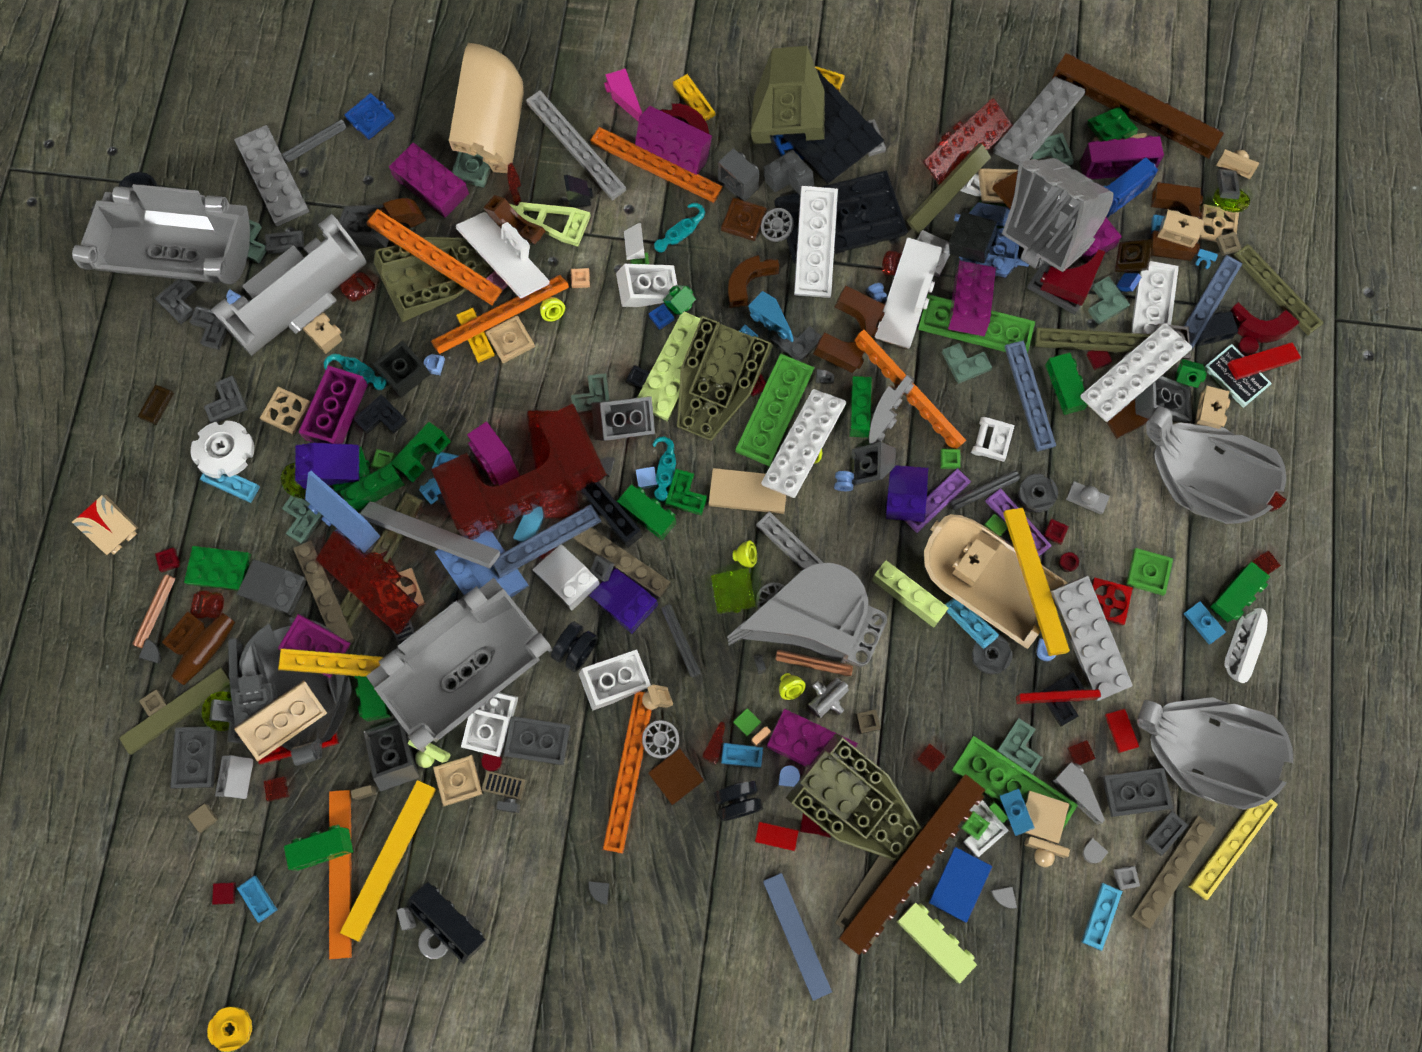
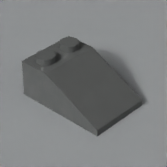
[339,205,389,248]
[1135,376,1192,423]
[591,396,655,441]
[237,559,308,617]
[363,720,419,792]

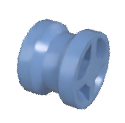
[866,283,888,303]
[834,471,854,491]

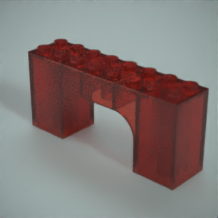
[431,404,607,540]

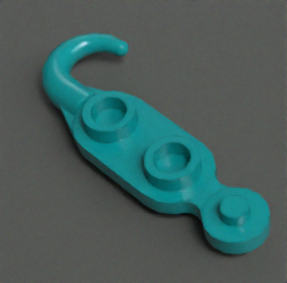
[654,203,705,252]
[324,354,387,390]
[652,436,676,501]

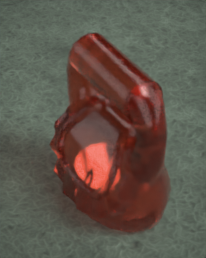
[882,251,902,276]
[340,272,375,302]
[190,590,224,618]

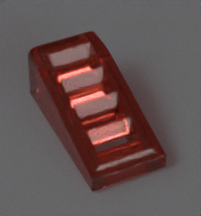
[702,721,725,766]

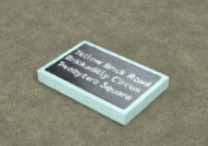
[1204,344,1272,408]

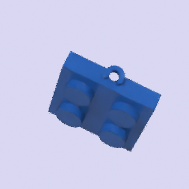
[344,93,395,140]

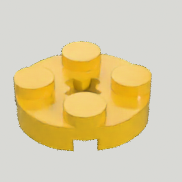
[207,1007,252,1052]

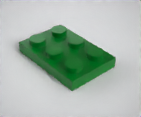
[184,546,251,591]

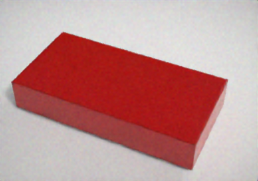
[1105,709,1139,753]
[755,822,799,851]

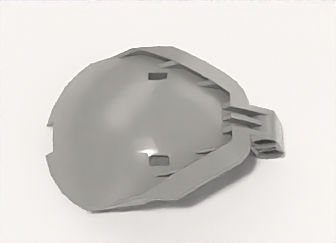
[1146,407,1286,524]
[1137,697,1293,810]

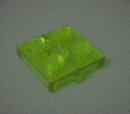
[711,568,756,614]

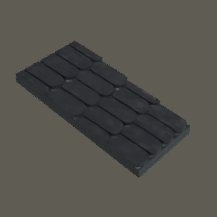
[782,69,885,185]
[774,170,908,264]

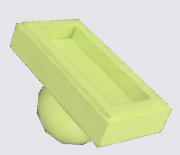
[408,740,451,768]

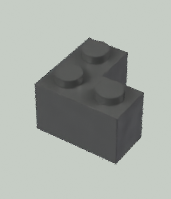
[763,150,814,195]

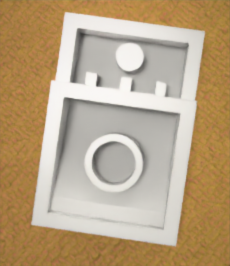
[461,692,518,757]

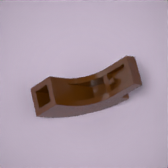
[483,195,546,245]
[728,256,779,308]

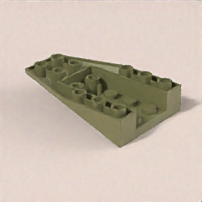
[751,46,825,144]
[374,237,495,322]
[677,316,773,441]
[786,733,922,861]

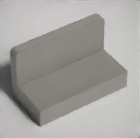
[215,755,253,799]

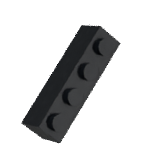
[578,474,643,548]
[406,882,486,964]

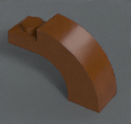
[367,198,426,233]

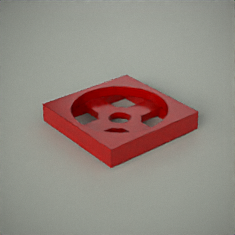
[1092,577,1133,626]

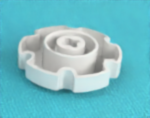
[191,421,254,478]

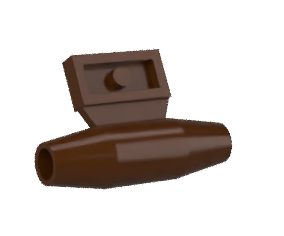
[162,611,236,685]

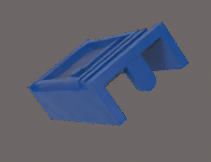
[1105,158,1158,218]

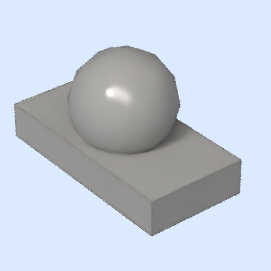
[1066,481,1110,515]

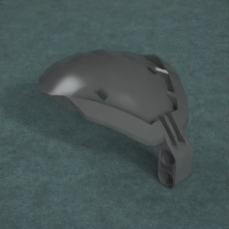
[239,618,352,766]

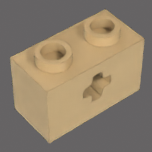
[1157,209,1204,248]
[303,312,343,354]
[1195,386,1230,429]
[952,539,996,587]

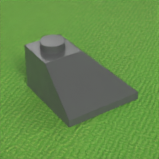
[851,442,896,486]

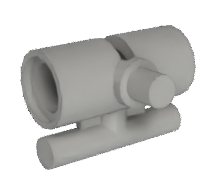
[808,677,849,718]

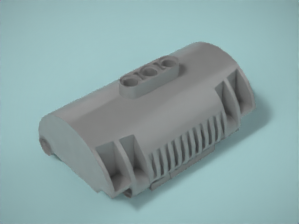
[72,184,250,284]
[210,214,366,356]
[366,578,552,752]

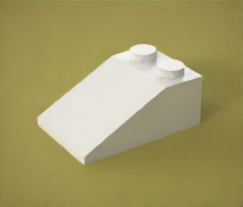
[616,264,677,307]
[533,544,600,611]
[579,650,651,711]

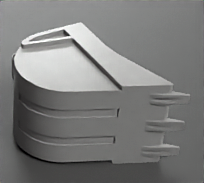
[1002,158,1113,272]
[727,563,887,667]

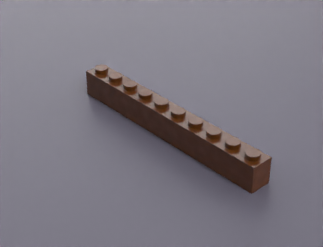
[1052,53,1224,159]
[838,774,985,955]

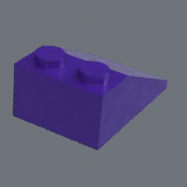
[295,443,359,489]
[886,465,928,522]
[589,568,658,634]

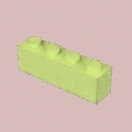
[872,560,949,628]
[896,903,977,983]

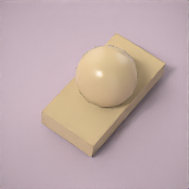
[1216,149,1259,179]
[642,685,673,710]
[1024,836,1070,867]

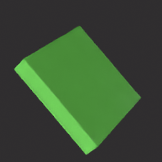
[1126,548,1173,596]

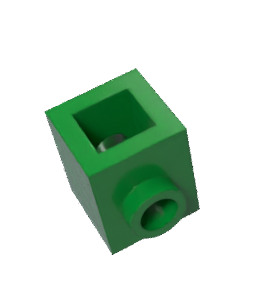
[663,285,696,315]
[1175,359,1207,388]

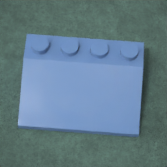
[305,471,381,553]
[435,525,529,598]

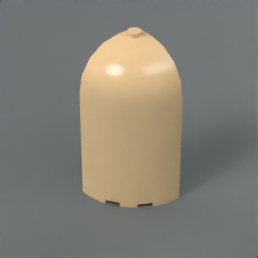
[449,43,524,174]
[924,514,1068,649]

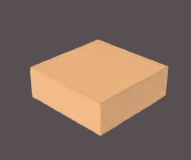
[571,268,590,288]
[751,726,771,747]

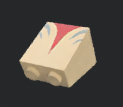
[72,495,138,555]

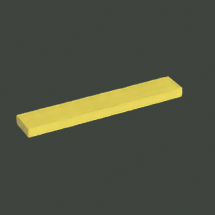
[1189,799,1278,900]

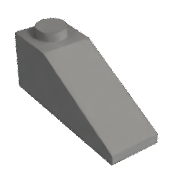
[1051,762,1105,825]

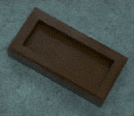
[137,384,174,425]

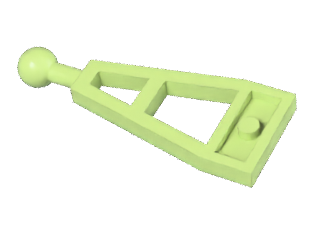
[510,202,591,246]

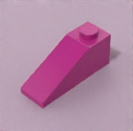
[604,69,642,122]

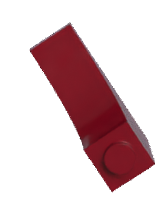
[1040,249,1105,306]

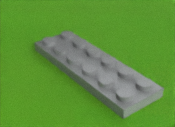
[993,77,1085,165]
[234,125,310,226]
[1050,576,1133,701]

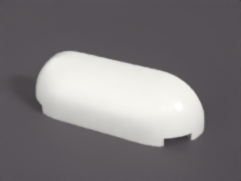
[1224,608,1268,683]

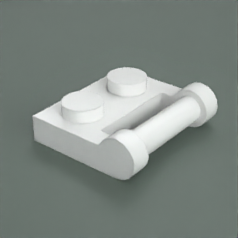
[971,417,1015,462]

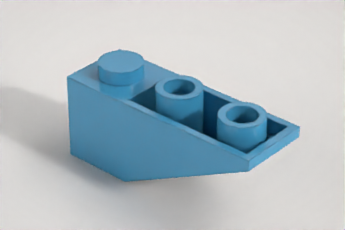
[748,291,794,342]

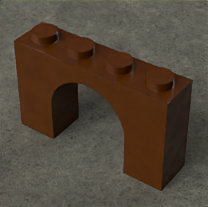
[1148,182,1203,261]
[813,286,885,373]

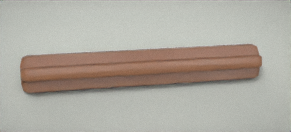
[133,575,175,648]
[776,650,853,676]

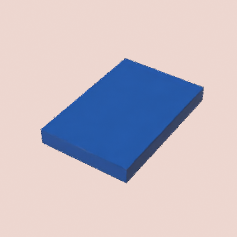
[928,847,992,923]

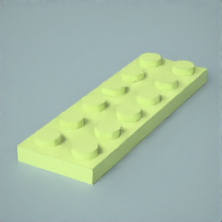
[637,312,700,421]

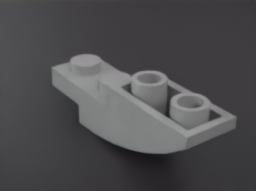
[869,375,915,444]

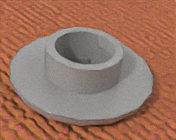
[418,928,449,959]

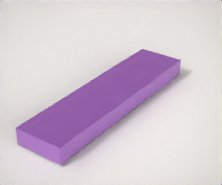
[905,468,971,533]
[985,488,1052,556]

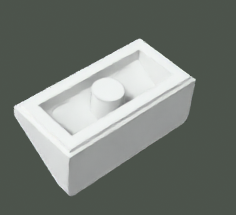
[624,223,645,260]

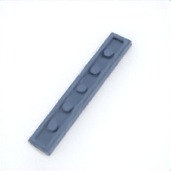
[1184,255,1243,349]
[1005,341,1056,452]
[493,504,601,578]
[763,873,832,1001]

